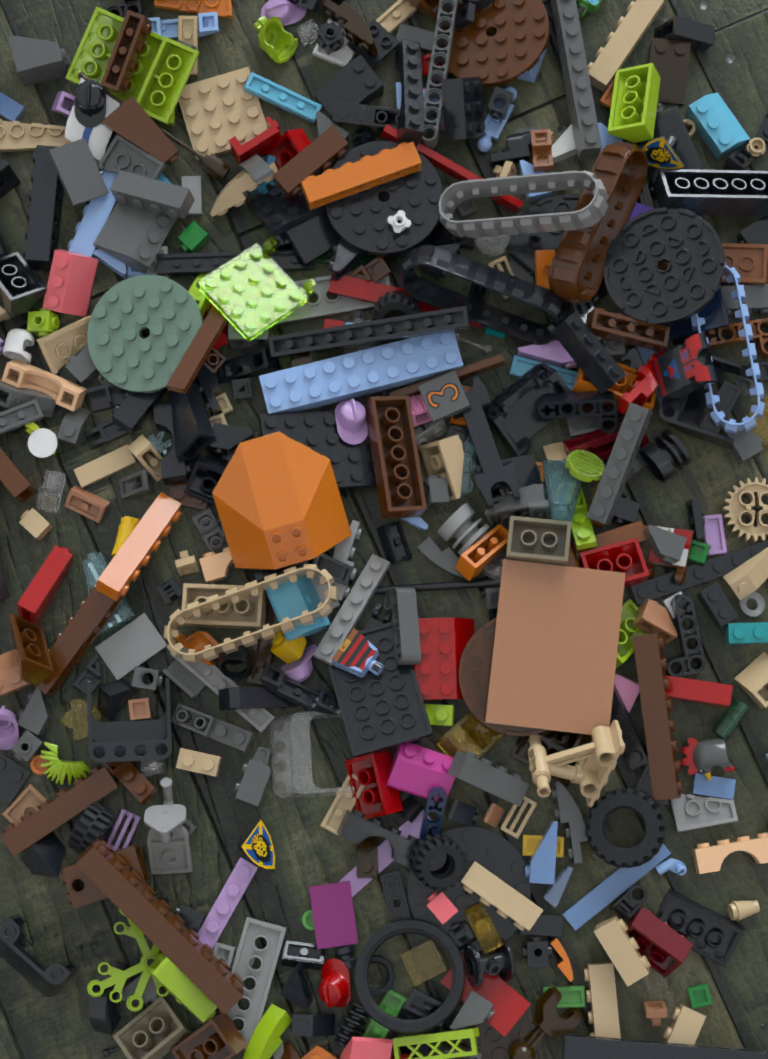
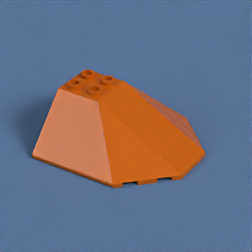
[212,431,352,569]

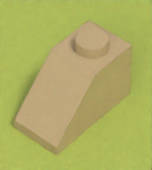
[127,435,163,482]

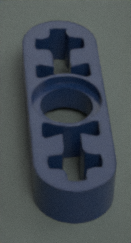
[420,787,447,841]

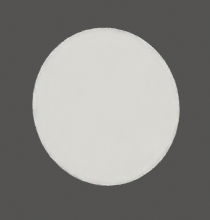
[28,428,58,458]

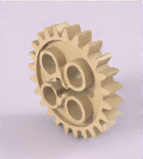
[722,477,768,542]

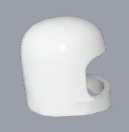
[2,328,35,364]

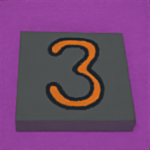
[418,370,471,423]

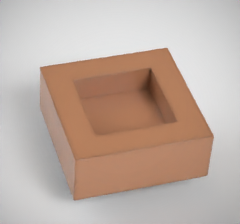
[128,698,151,721]

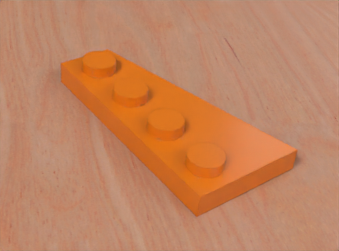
[154,0,233,19]

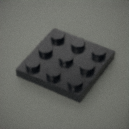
[247,187,326,237]

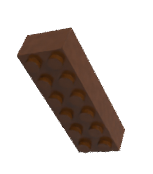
[364,395,427,519]

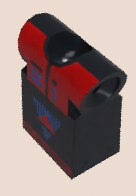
[652,333,718,398]

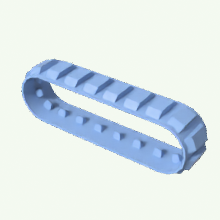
[691,262,765,434]

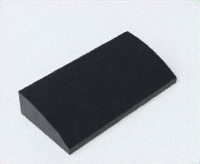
[655,889,744,966]

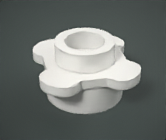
[387,210,411,233]

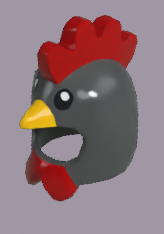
[681,738,735,781]

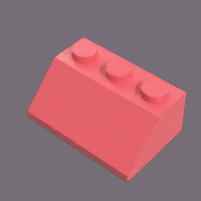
[42,249,99,317]

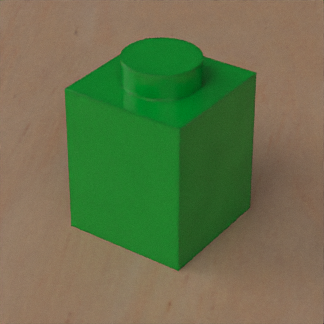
[177,221,210,253]

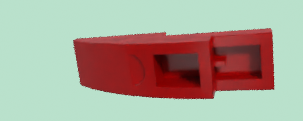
[617,350,666,414]

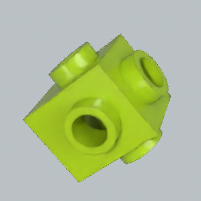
[27,308,60,338]

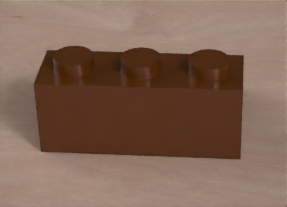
[9,613,54,686]

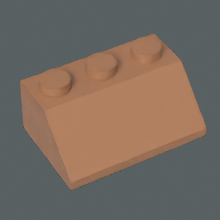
[0,649,33,699]

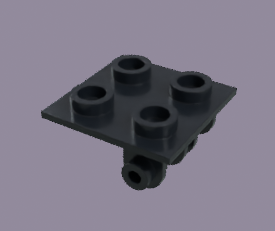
[346,19,400,69]

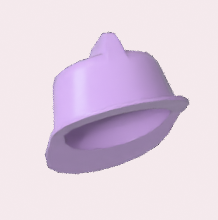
[261,0,306,26]
[335,398,368,445]
[279,645,317,683]
[0,705,19,750]

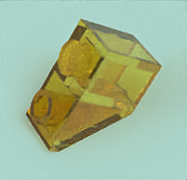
[463,902,503,954]

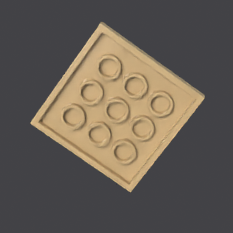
[178,67,267,162]

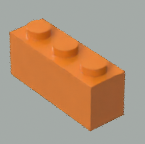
[455,523,509,582]

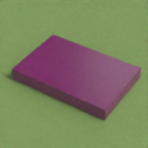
[309,881,358,949]

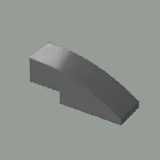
[417,537,474,581]

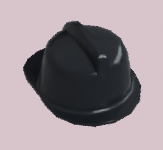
[75,80,106,128]

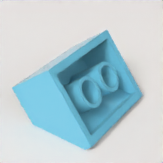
[685,93,750,160]
[265,576,330,641]

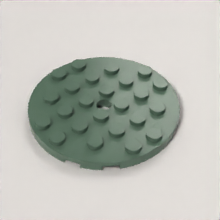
[87,275,204,393]

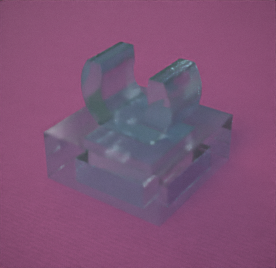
[147,431,172,457]

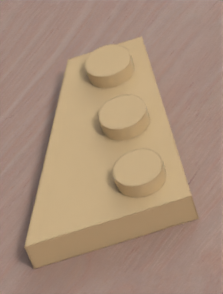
[36,315,91,375]

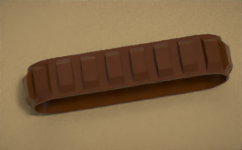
[548,141,648,304]

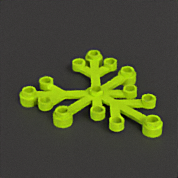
[87,908,181,1012]

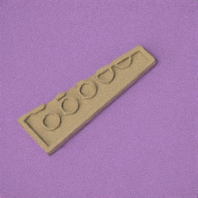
[0,119,71,152]

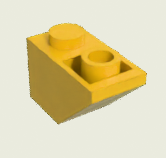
[270,631,306,664]

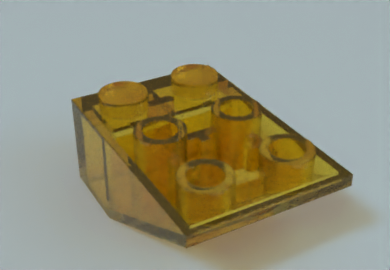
[436,711,505,759]

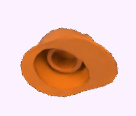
[175,631,219,666]

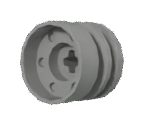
[437,503,491,556]

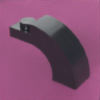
[89,960,130,1035]

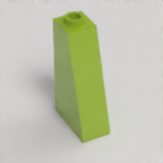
[146,955,217,1023]

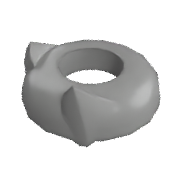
[738,592,765,618]

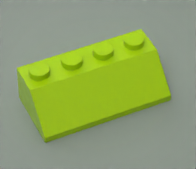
[608,63,661,143]

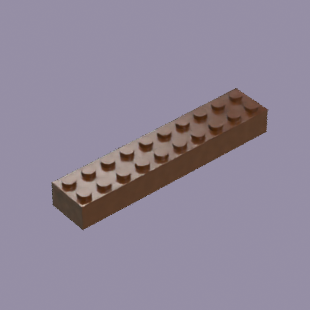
[75,838,244,1014]

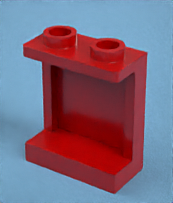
[229,116,282,164]

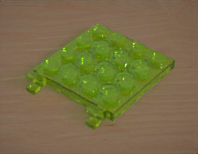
[196,237,316,342]

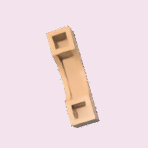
[1,358,87,412]
[199,547,234,584]
[692,832,768,874]

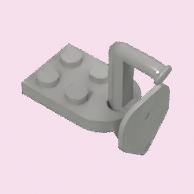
[144,777,193,875]

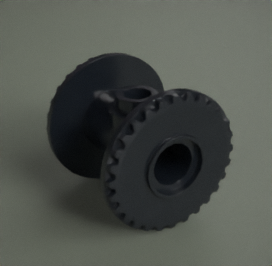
[463,940,515,987]

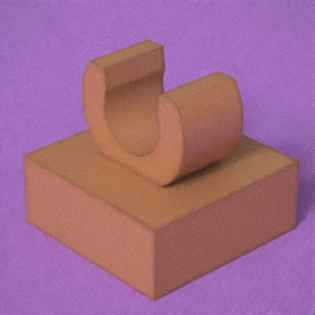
[644,1001,667,1026]

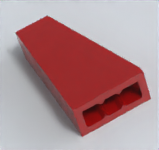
[17,545,73,624]
[666,675,733,708]

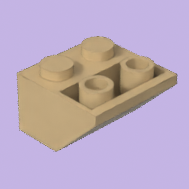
[734,652,768,709]

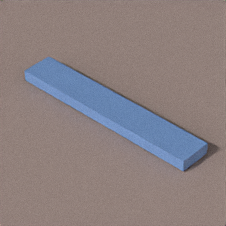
[562,844,671,931]

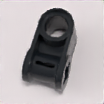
[609,883,648,922]

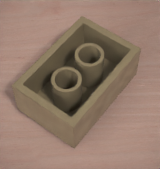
[506,516,572,566]

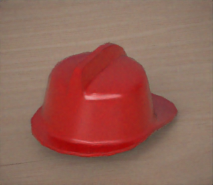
[318,958,351,1007]

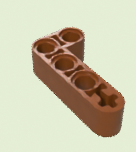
[702,318,768,359]

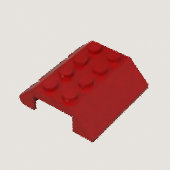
[413,617,474,700]

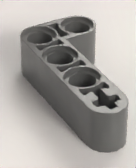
[384,587,421,665]

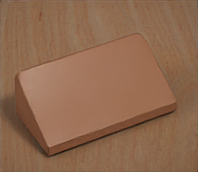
[64,485,110,523]

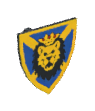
[238,819,275,869]

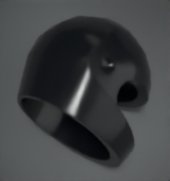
[217,639,251,679]

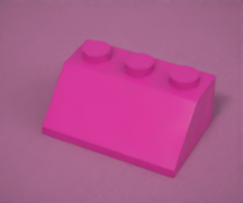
[386,743,455,803]

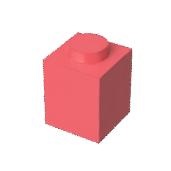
[426,891,458,924]

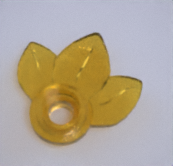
[60,699,101,740]

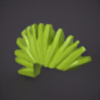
[40,742,91,785]

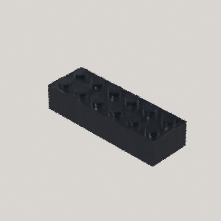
[23,145,64,272]
[653,169,768,216]

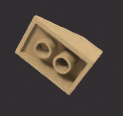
[419,435,464,501]

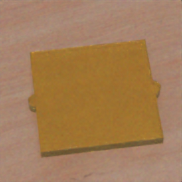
[400,939,447,986]

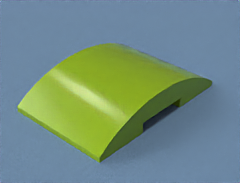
[65,6,200,124]

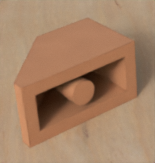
[633,599,678,644]

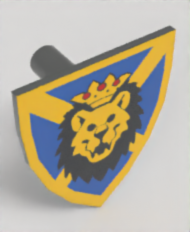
[642,136,684,169]

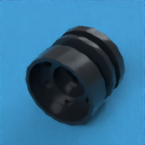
[638,429,692,483]

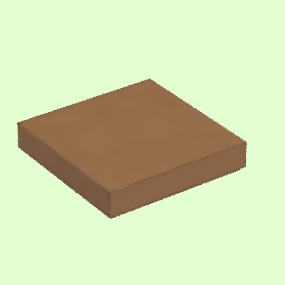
[2,784,51,826]

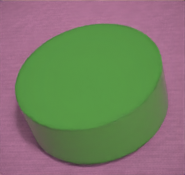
[302,909,315,930]

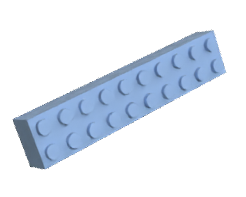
[259,331,463,414]

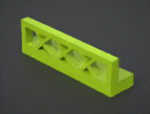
[392,1027,480,1059]

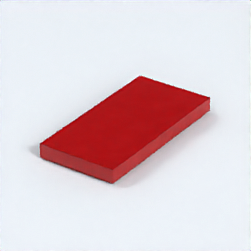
[440,953,531,1038]

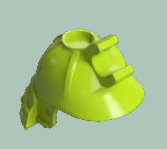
[253,16,298,64]

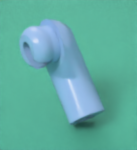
[655,858,687,876]

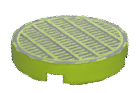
[565,450,605,482]

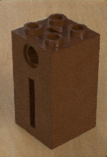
[60,843,151,909]

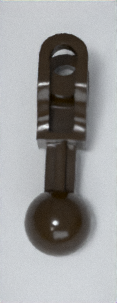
[509,987,582,1059]

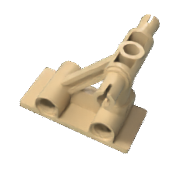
[528,720,625,807]

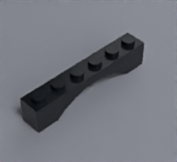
[395,39,425,147]

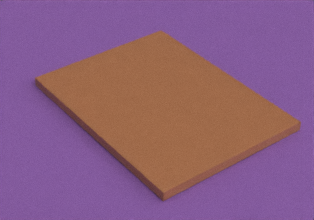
[485,559,625,735]

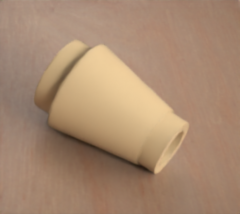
[727,900,760,921]

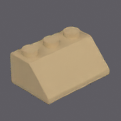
[594,916,651,987]

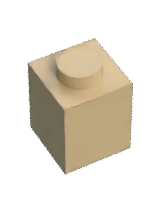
[19,508,53,541]

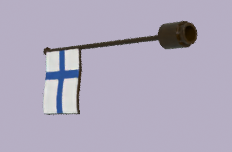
[65,72,231,181]

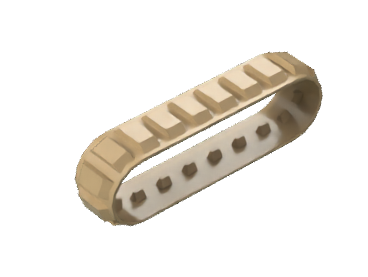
[164,564,338,663]

